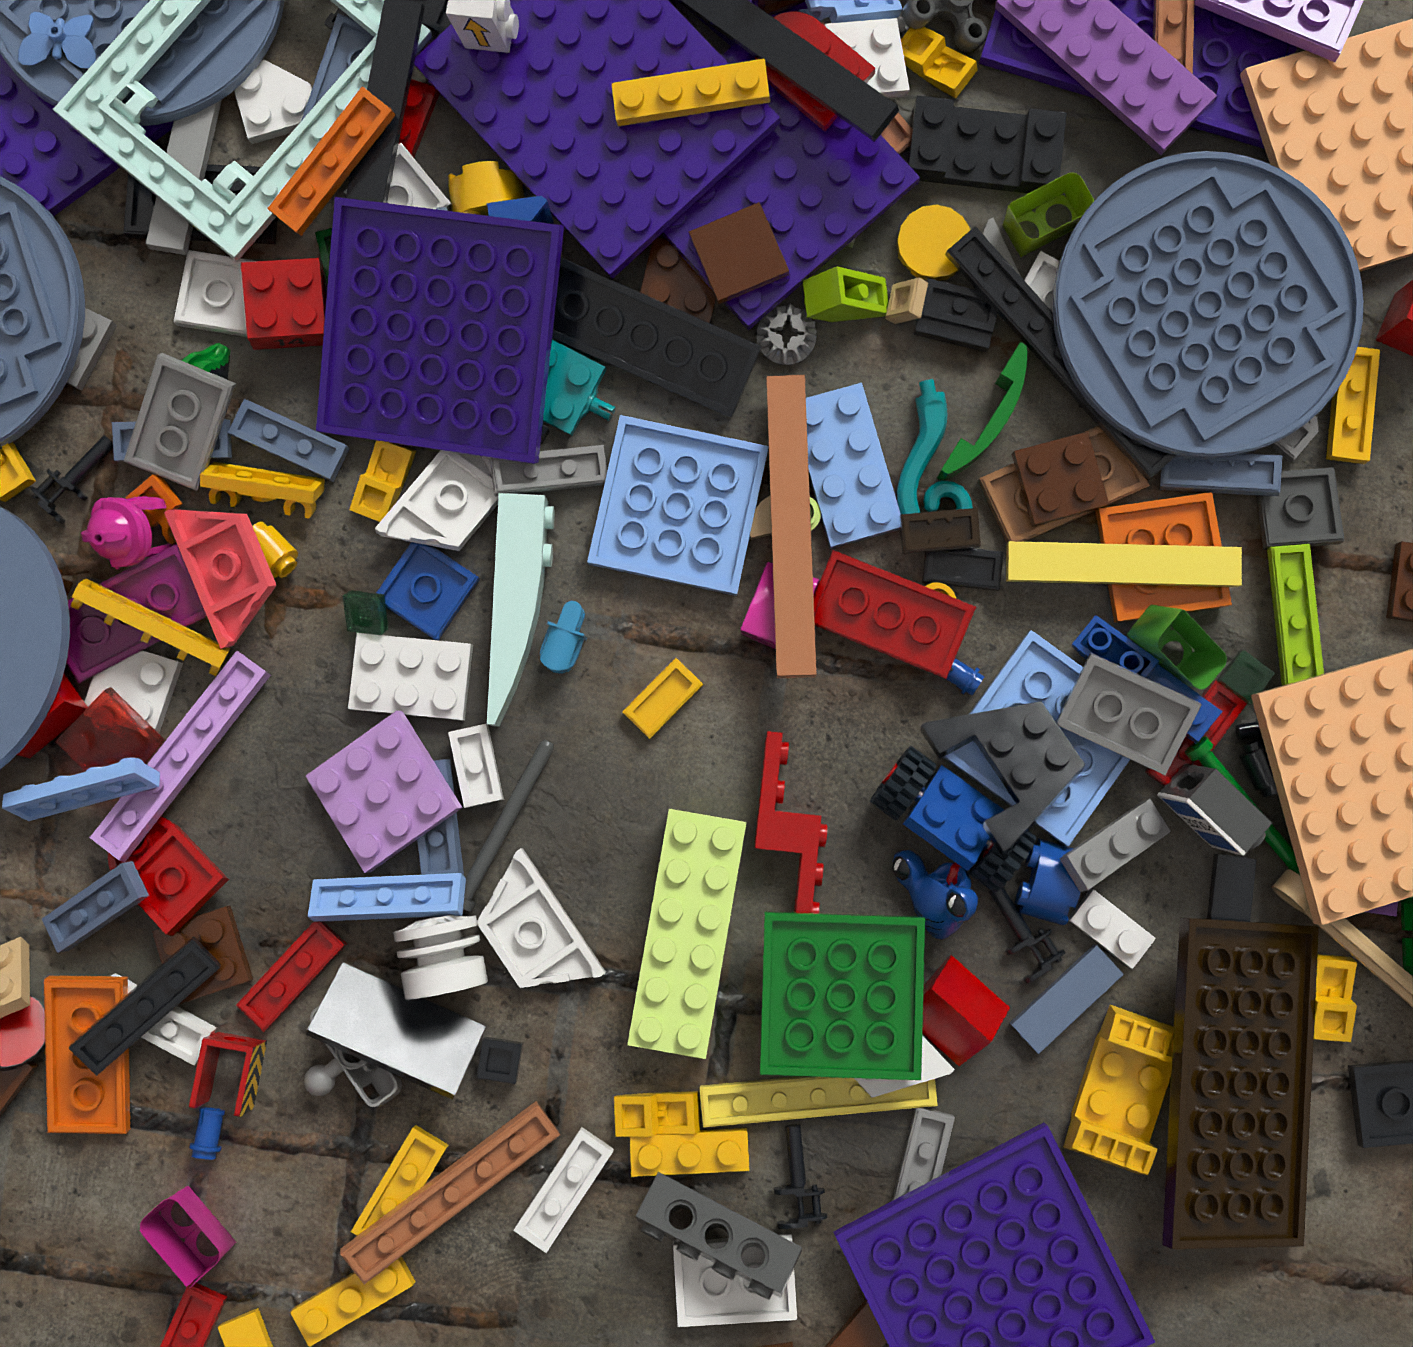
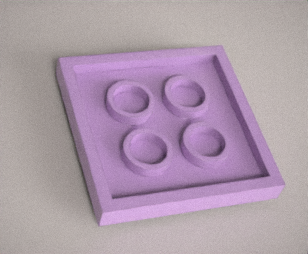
[306,711,463,873]

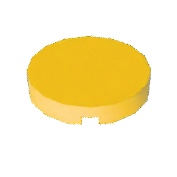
[896,205,970,281]

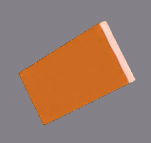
[44,975,131,1134]

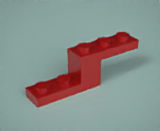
[754,731,827,913]

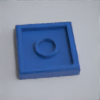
[373,542,480,641]

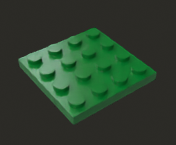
[760,911,925,1080]

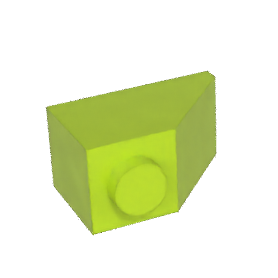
[803,266,889,322]

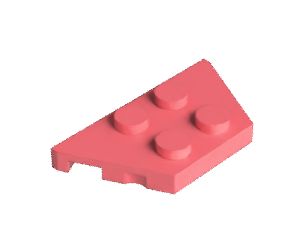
[164,509,277,649]

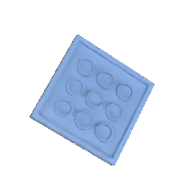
[587,415,769,596]
[943,630,1130,846]

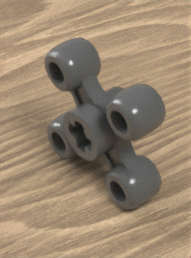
[902,0,987,53]

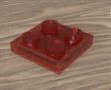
[56,687,166,772]

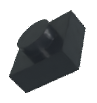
[477,1037,523,1084]

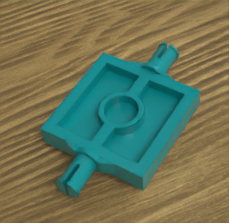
[543,340,616,436]

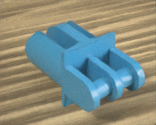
[540,601,587,674]

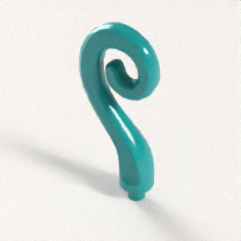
[897,379,973,514]

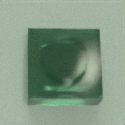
[342,590,388,635]
[1217,650,1275,705]

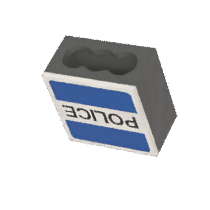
[1157,764,1272,856]

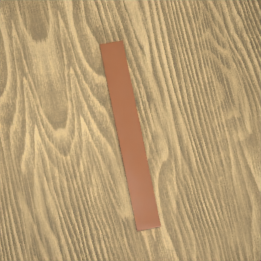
[767,375,817,678]

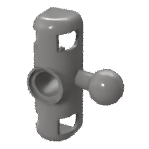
[304,1004,402,1107]

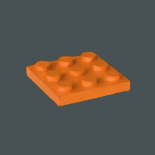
[1095,492,1232,623]

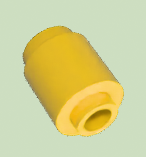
[252,522,298,578]

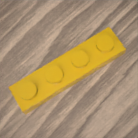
[612,59,770,126]

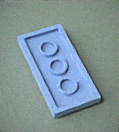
[806,382,901,549]

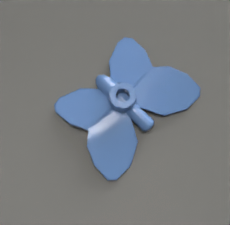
[18,12,96,69]

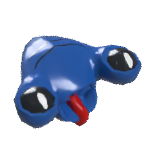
[892,850,978,940]

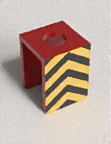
[189,1032,267,1117]

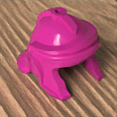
[81,496,172,569]

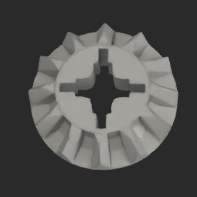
[756,303,817,365]

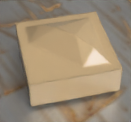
[886,278,928,324]

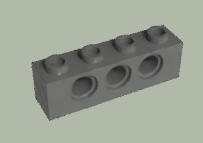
[636,1172,802,1300]

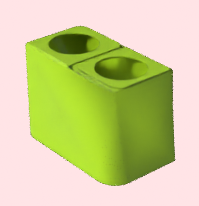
[1002,172,1094,257]

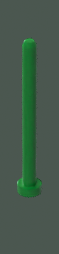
[1185,736,1300,875]

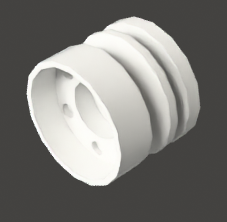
[393,915,488,1000]

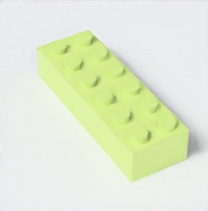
[627,809,747,1059]

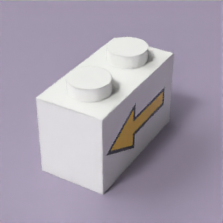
[446,0,519,53]

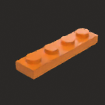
[267,86,396,236]

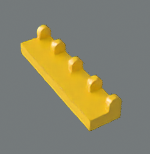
[70,578,231,677]

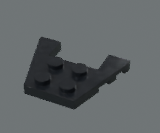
[921,701,1085,856]

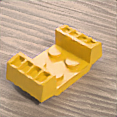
[1063,1005,1174,1175]

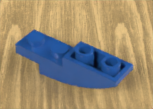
[1072,615,1223,744]

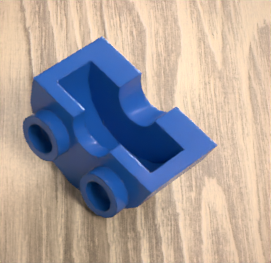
[1016,838,1081,925]

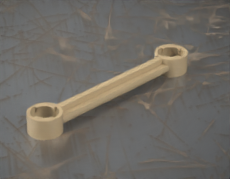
[1272,869,1413,1007]

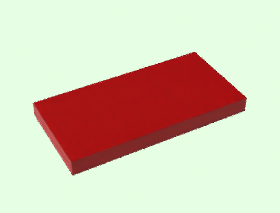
[813,550,977,680]

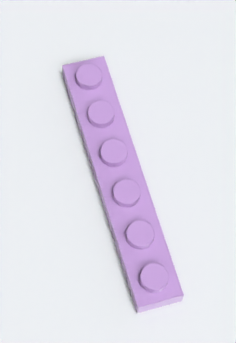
[89,651,271,862]

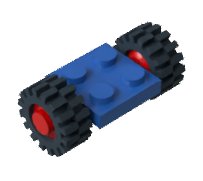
[870,746,1036,893]

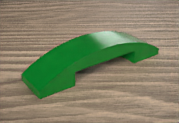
[936,342,1027,481]

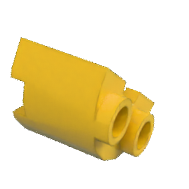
[448,161,524,216]

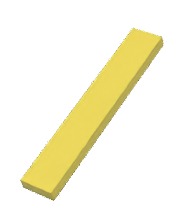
[1006,541,1242,587]
[700,1076,938,1128]

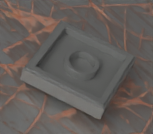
[1256,467,1345,550]

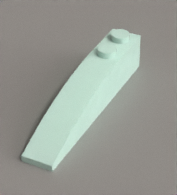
[487,493,555,727]

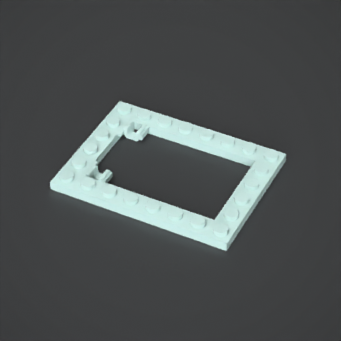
[53,0,432,261]

